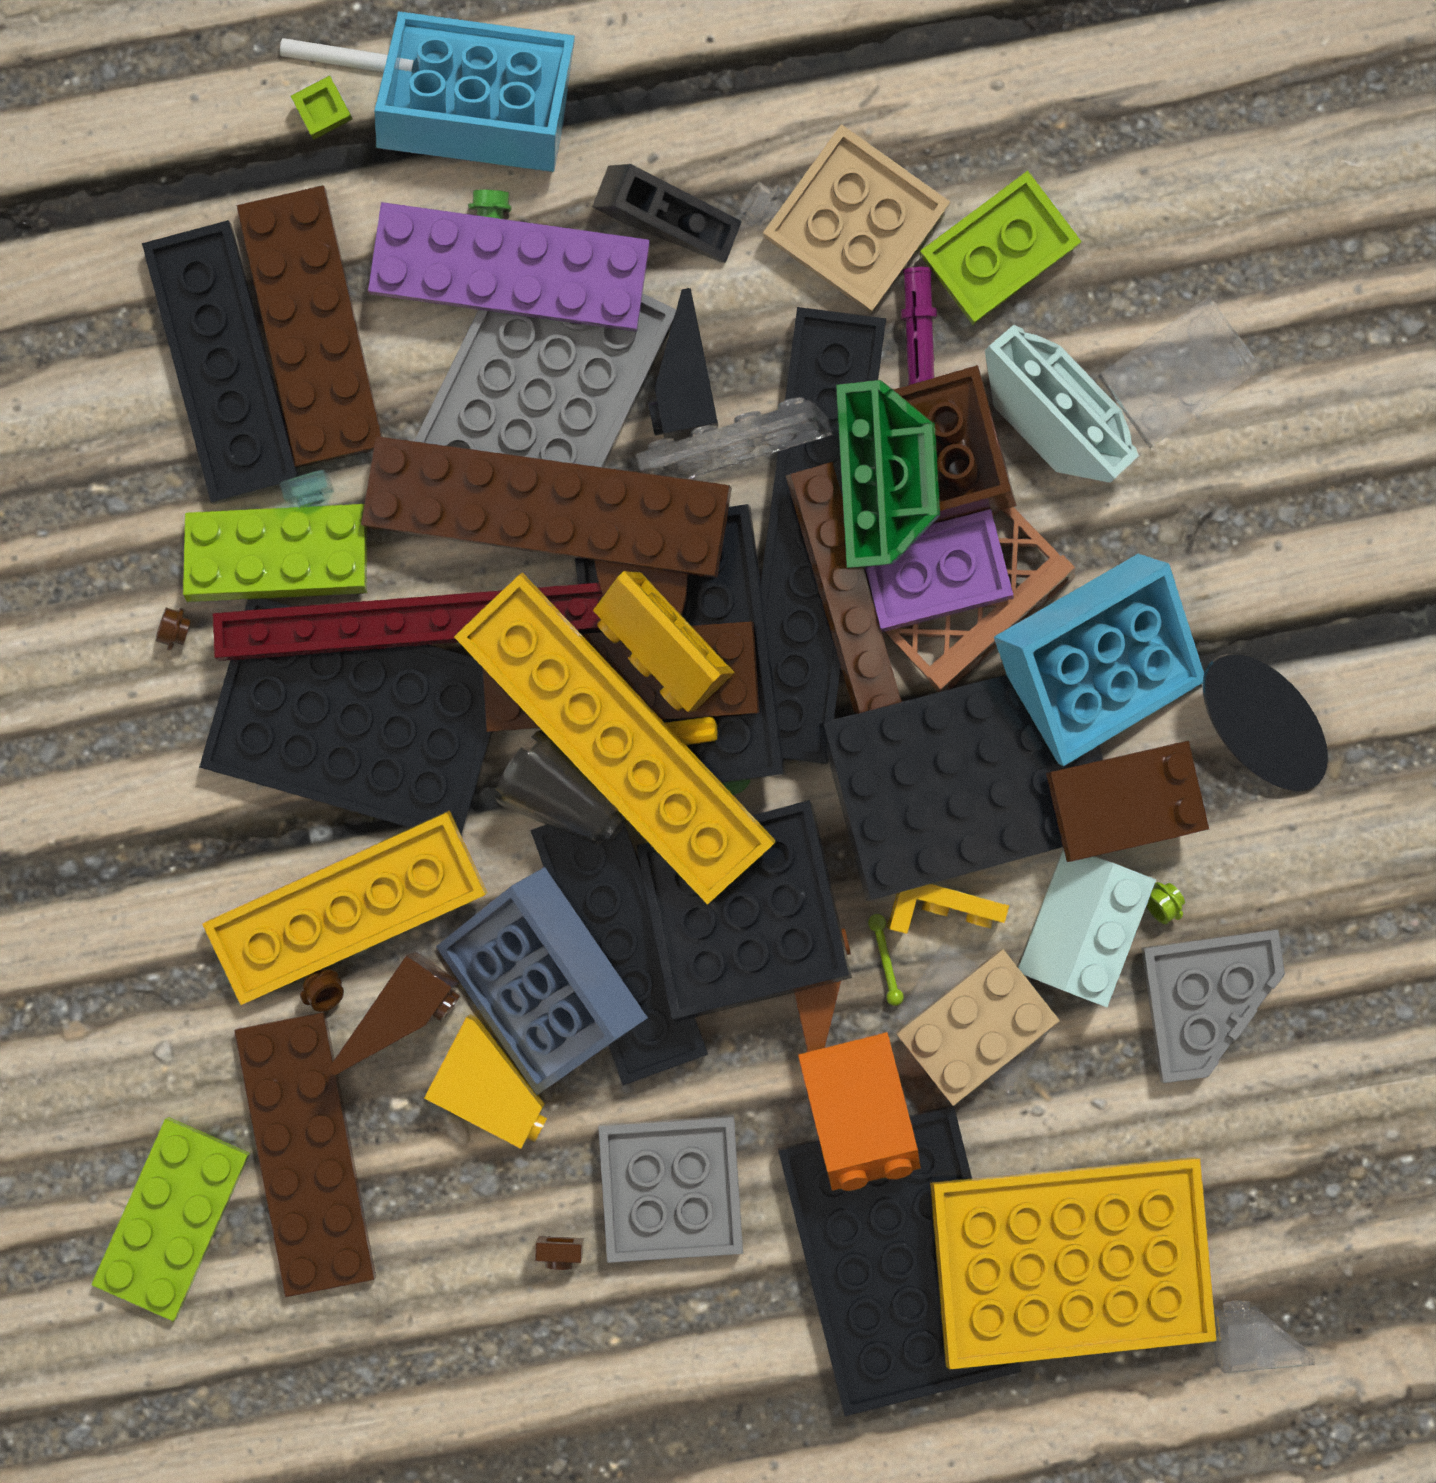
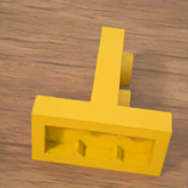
[887,884,1009,934]

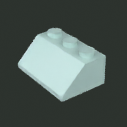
[1018,848,1156,1007]

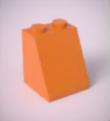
[798,1032,921,1191]

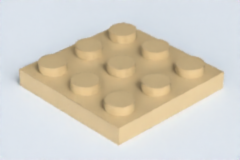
[763,124,951,314]

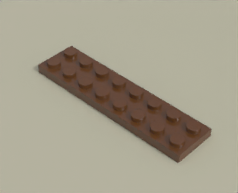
[361,436,732,578]

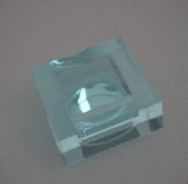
[279,470,334,508]

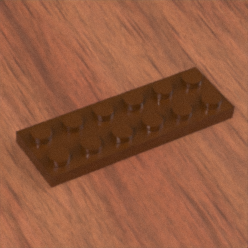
[236,185,383,468]
[483,621,759,732]
[234,1011,376,1297]

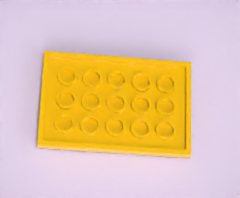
[930,1157,1217,1369]

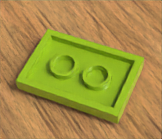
[919,170,1082,325]

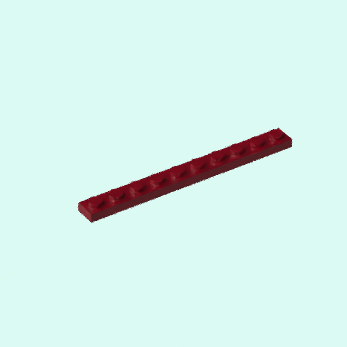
[213,583,603,661]

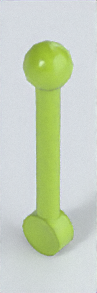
[868,914,904,1006]

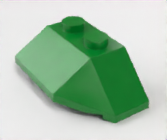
[836,380,940,568]

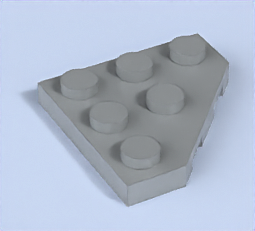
[1141,929,1285,1083]

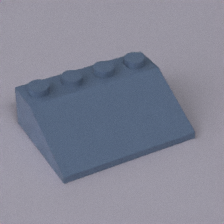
[436,867,648,1095]

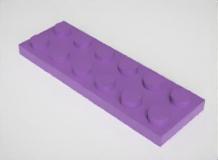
[368,202,650,332]

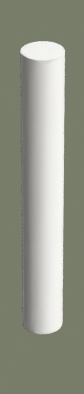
[280,38,414,72]

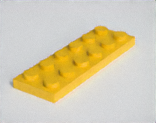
[202,810,488,1005]

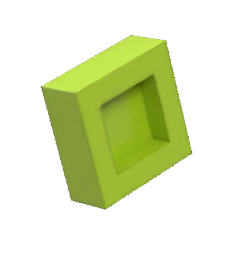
[291,76,353,140]

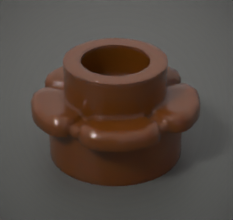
[155,607,191,650]
[300,969,344,1012]

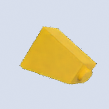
[424,1014,547,1149]

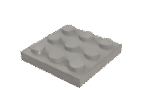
[598,1115,743,1263]

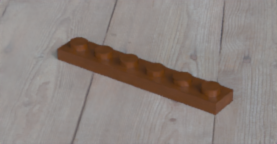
[786,462,902,714]

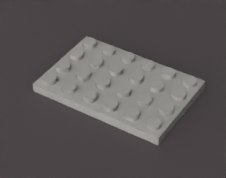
[414,294,676,467]

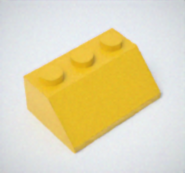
[593,571,735,712]

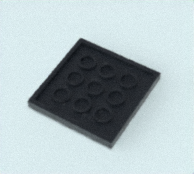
[636,800,852,1022]

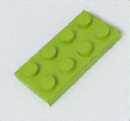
[183,504,367,602]
[91,1117,251,1322]

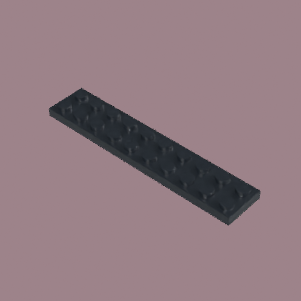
[761,307,886,764]

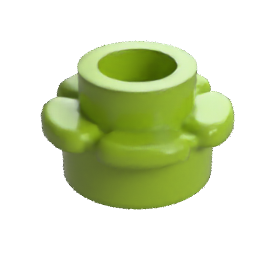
[1146,882,1185,924]

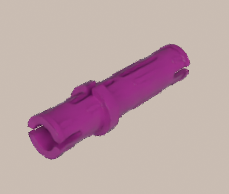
[901,267,937,385]

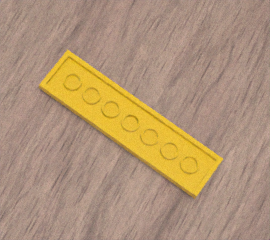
[454,572,775,905]

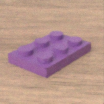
[865,509,1014,632]

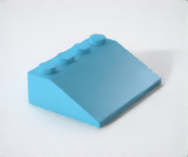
[374,11,575,172]
[994,554,1204,766]

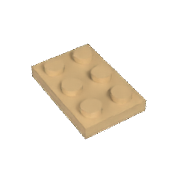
[896,948,1060,1106]

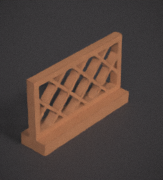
[875,507,1075,692]

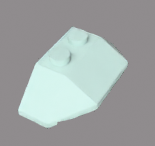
[985,325,1139,483]

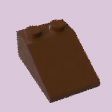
[894,365,1017,524]
[1046,740,1209,862]
[327,952,460,1076]

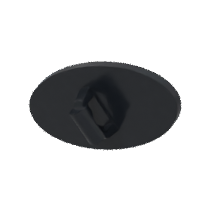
[1202,653,1328,791]

